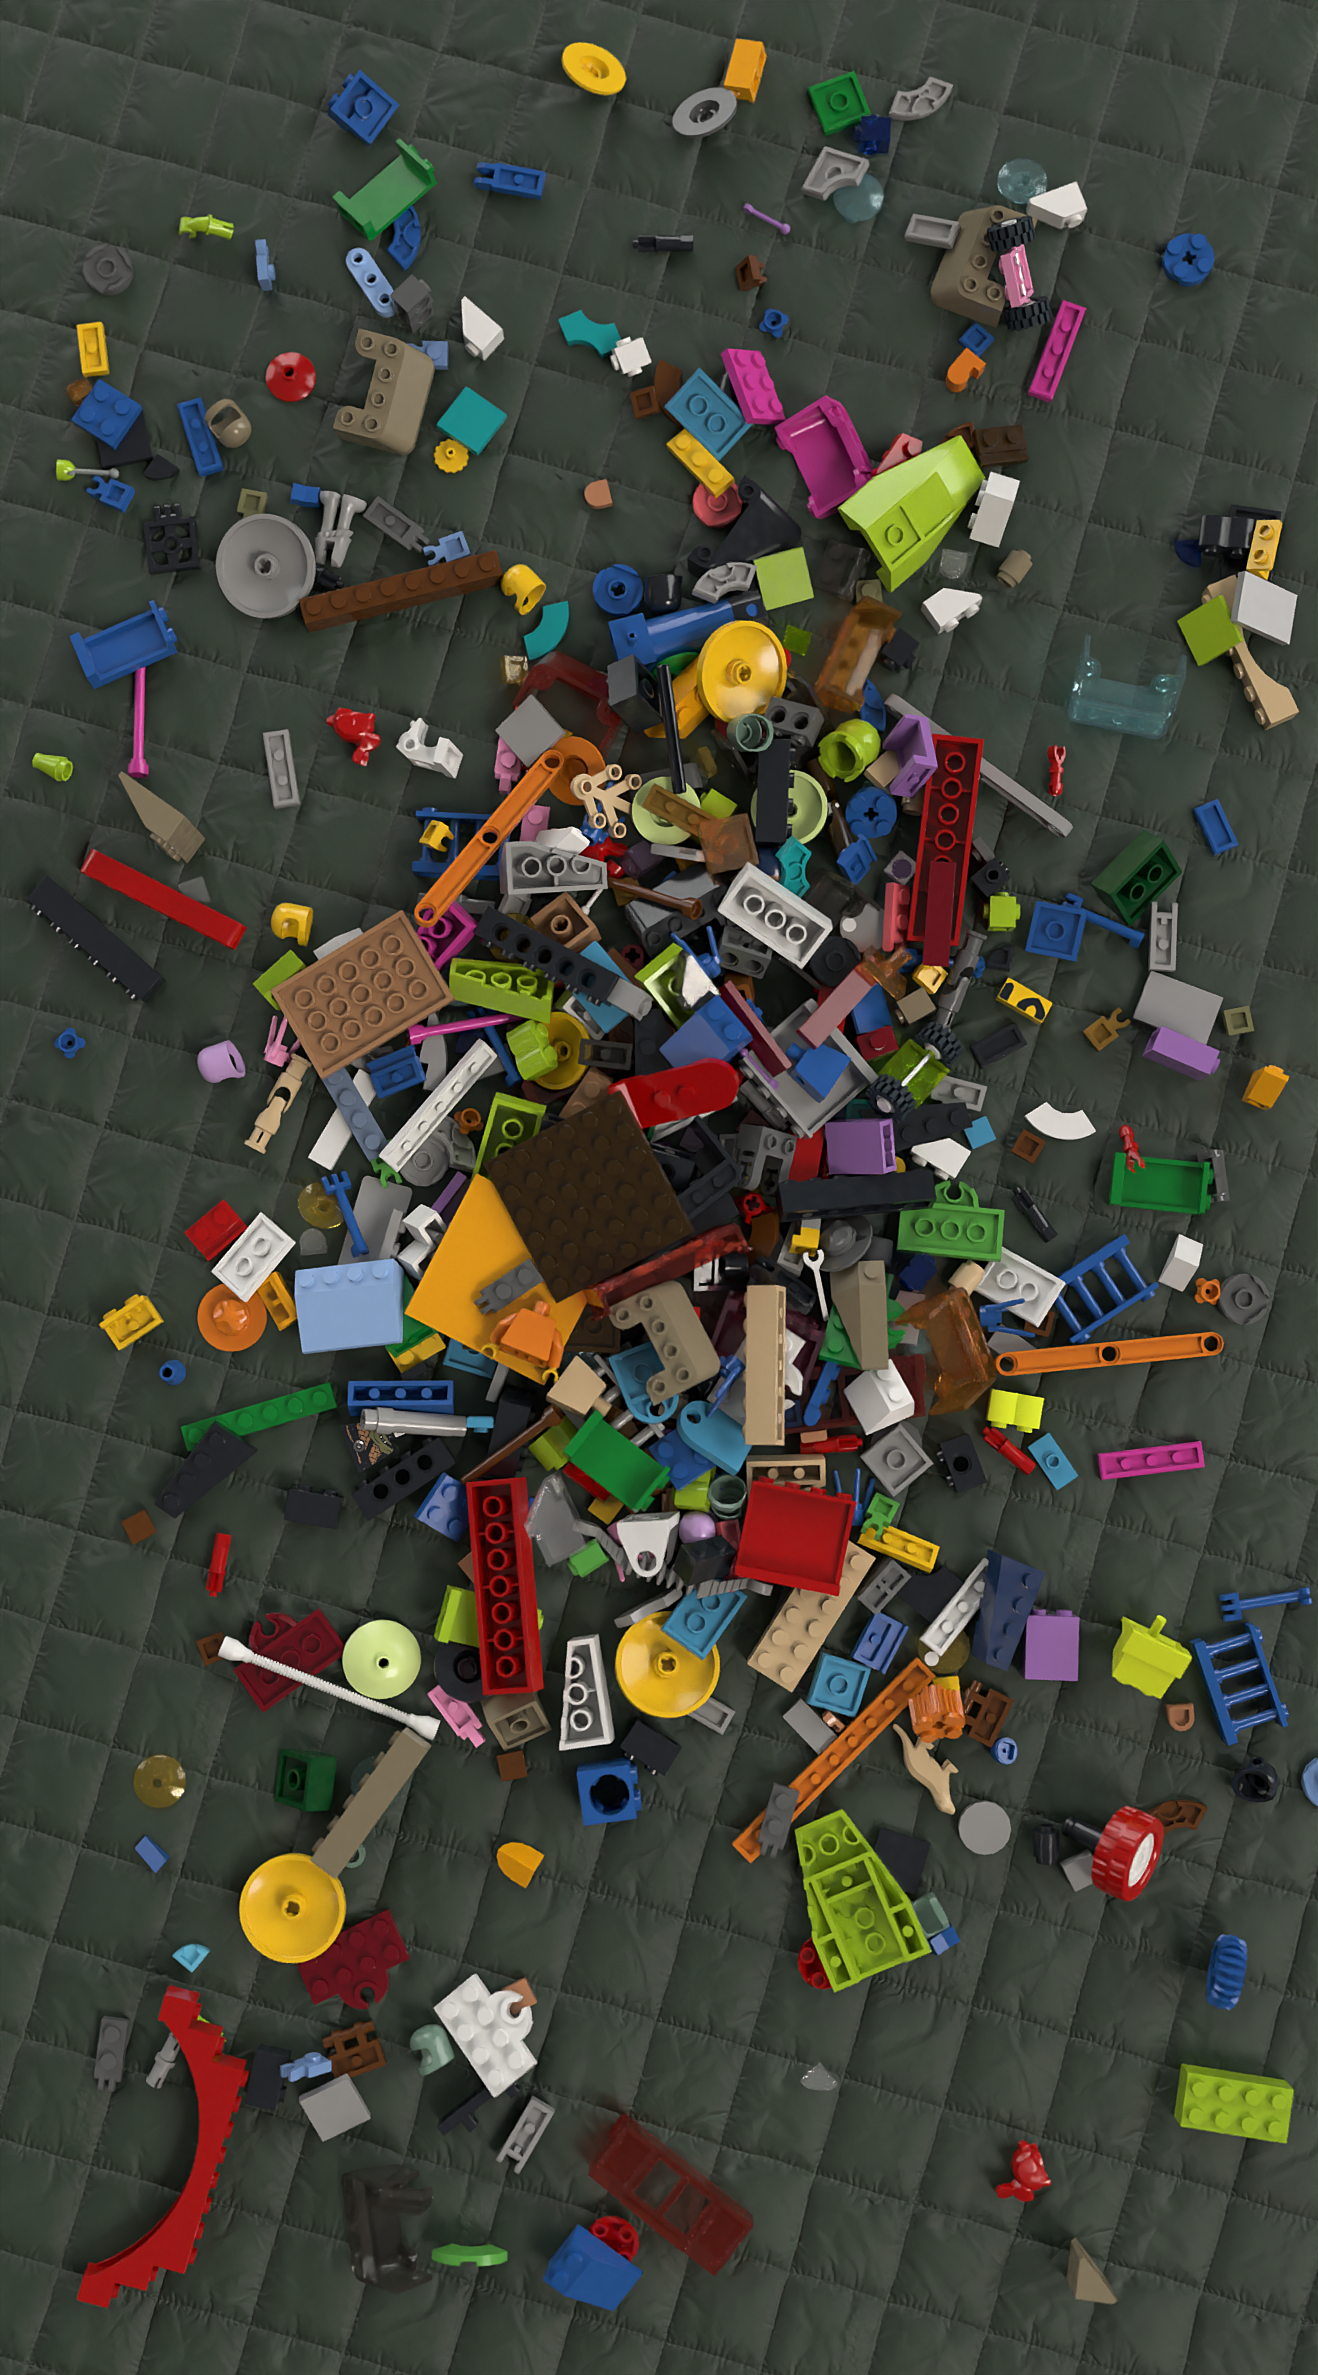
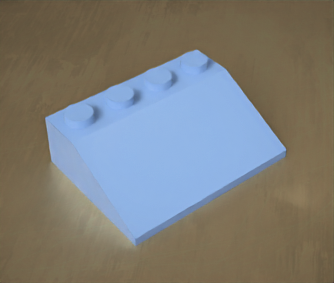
[294,1259,404,1354]

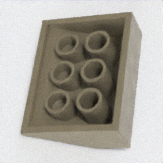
[118,771,205,863]

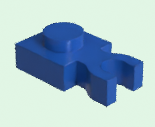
[86,475,136,513]

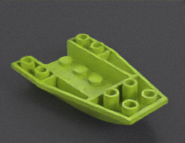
[837,435,985,593]

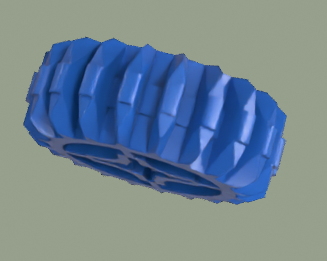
[1205,1934,1247,2010]

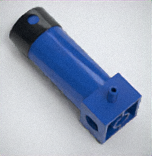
[608,589,769,674]

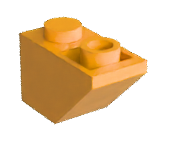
[1242,1065,1289,1110]

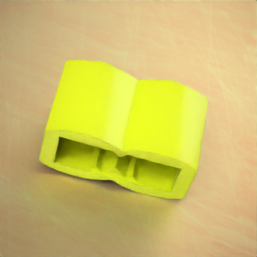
[986,1389,1044,1433]

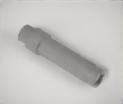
[360,1407,467,1437]

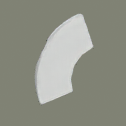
[1024,1102,1096,1140]

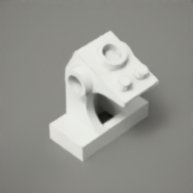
[396,718,463,779]

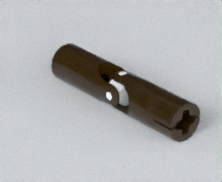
[804,758,854,861]

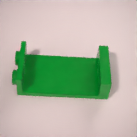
[332,138,437,241]
[562,1410,671,1513]

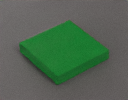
[807,71,872,137]

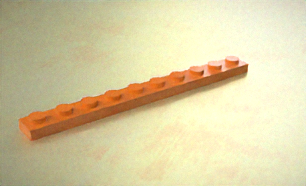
[732,1656,936,1863]

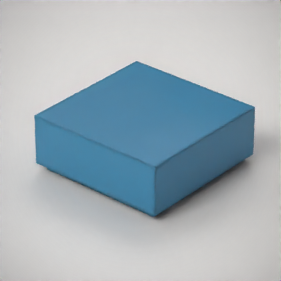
[963,1116,996,1150]

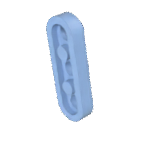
[346,248,395,317]

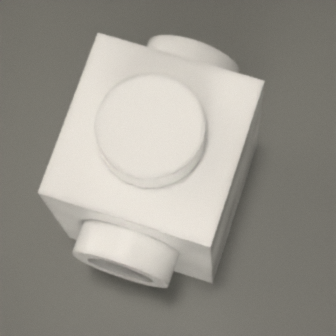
[610,337,651,377]

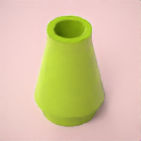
[32,753,73,781]

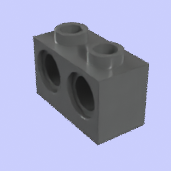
[390,275,435,333]
[761,696,824,747]
[717,926,773,979]

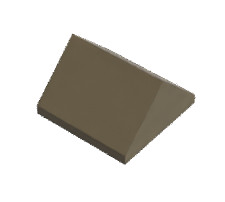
[1067,2238,1117,2304]

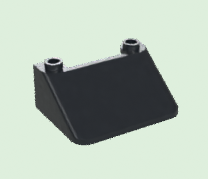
[687,476,801,597]

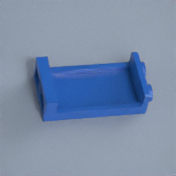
[70,600,178,689]

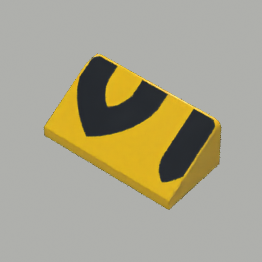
[995,977,1053,1025]

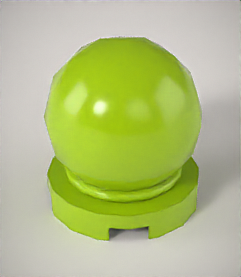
[818,718,881,782]

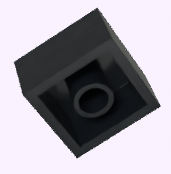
[606,654,663,733]

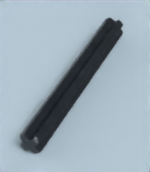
[656,664,687,794]

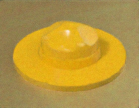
[562,43,626,95]

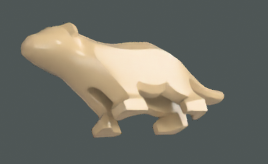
[893,1724,958,1815]

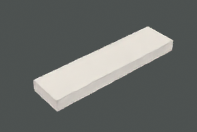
[308,1069,376,1170]
[920,1558,989,1656]

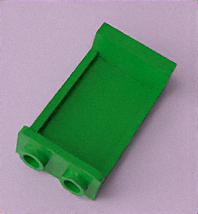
[1108,1152,1213,1215]

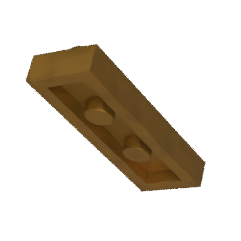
[642,783,722,844]

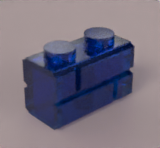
[895,1252,937,1293]

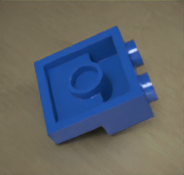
[327,70,399,147]

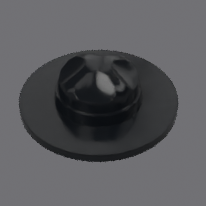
[434,1641,490,1703]

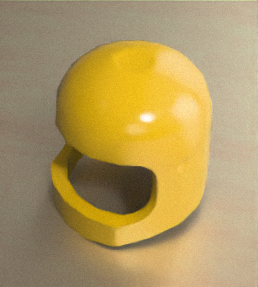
[501,564,546,615]
[271,903,313,947]

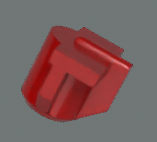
[735,1192,774,1226]

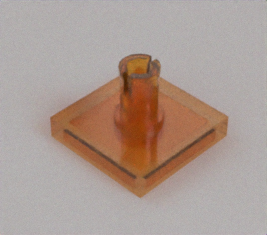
[696,813,759,875]
[861,945,913,1001]

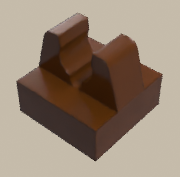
[735,255,767,291]

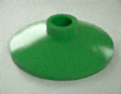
[652,652,700,679]

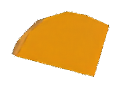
[497,1842,544,1888]

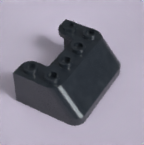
[623,861,744,963]

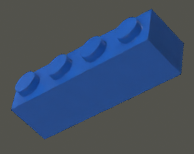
[348,1380,455,1417]

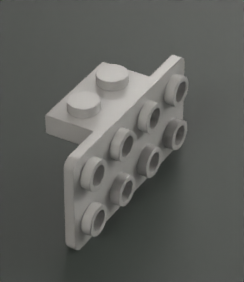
[338,1176,413,1265]

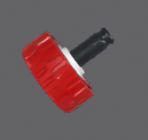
[1062,1806,1164,1901]

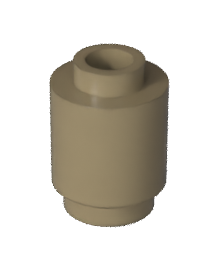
[996,549,1032,589]

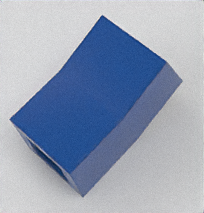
[290,483,321,509]
[926,1923,960,1955]

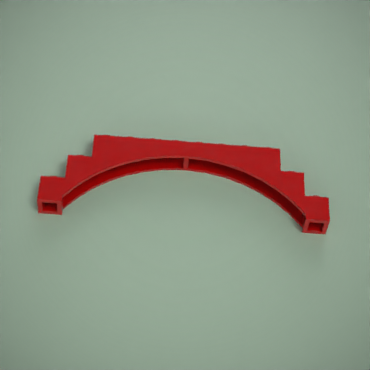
[77,1985,249,2308]

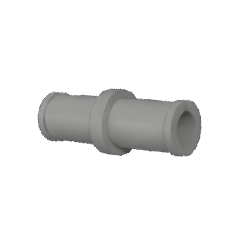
[146,2032,181,2088]

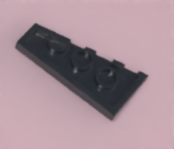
[859,1102,973,1152]
[154,1420,258,1518]

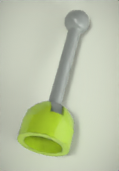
[56,459,119,481]

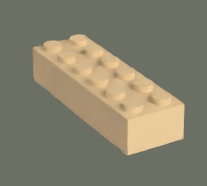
[746,1540,876,1692]

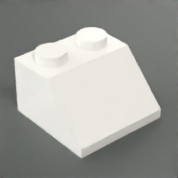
[844,1359,914,1435]

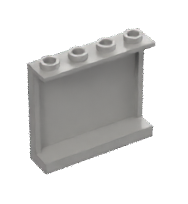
[738,998,878,1140]

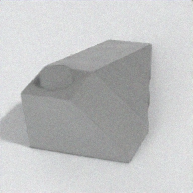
[499,841,608,895]

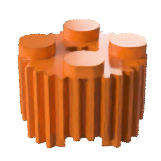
[908,1684,966,1743]

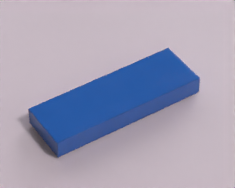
[177,397,224,477]

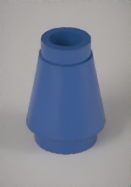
[159,1360,186,1385]

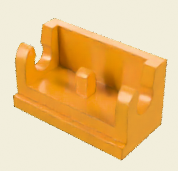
[724,39,767,102]
[256,1271,298,1331]

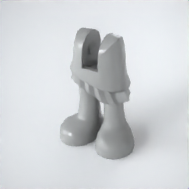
[315,491,366,568]

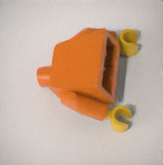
[481,1301,564,1383]

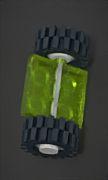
[865,1022,963,1123]

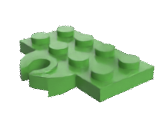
[896,1180,1005,1262]

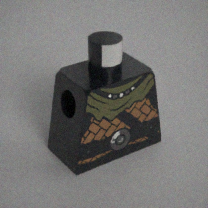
[340,1422,407,1473]

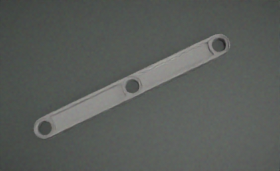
[883,694,1073,839]

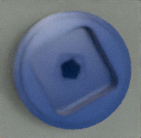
[990,1737,1018,1764]

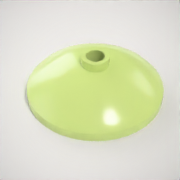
[751,770,828,847]
[342,1620,421,1699]

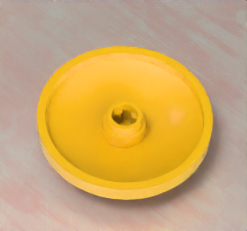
[696,620,787,724]
[615,1611,720,1719]
[239,1853,346,1963]

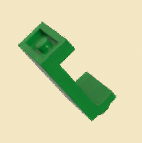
[385,1274,439,1358]

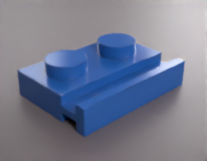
[836,833,878,887]
[366,1045,427,1099]
[850,1612,909,1674]

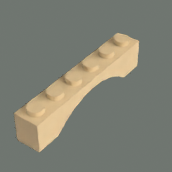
[1201,574,1299,730]

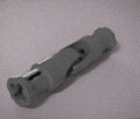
[930,929,987,1032]

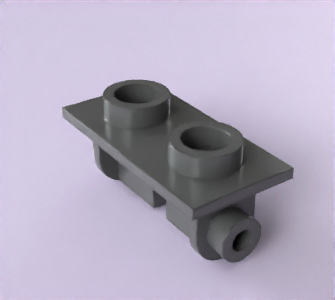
[1197,1149,1230,1203]

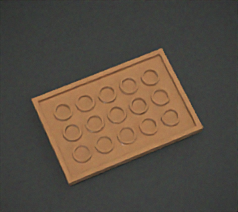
[270,910,456,1080]

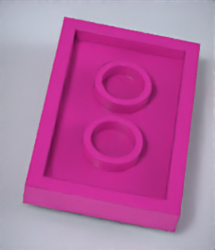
[721,348,786,425]

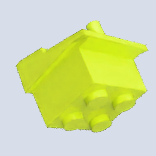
[1112,1615,1192,1699]

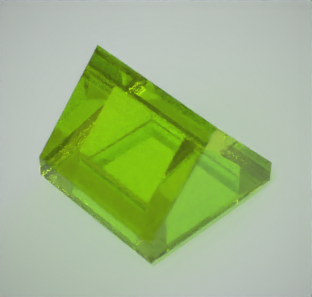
[782,625,812,656]

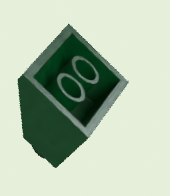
[1091,829,1182,926]

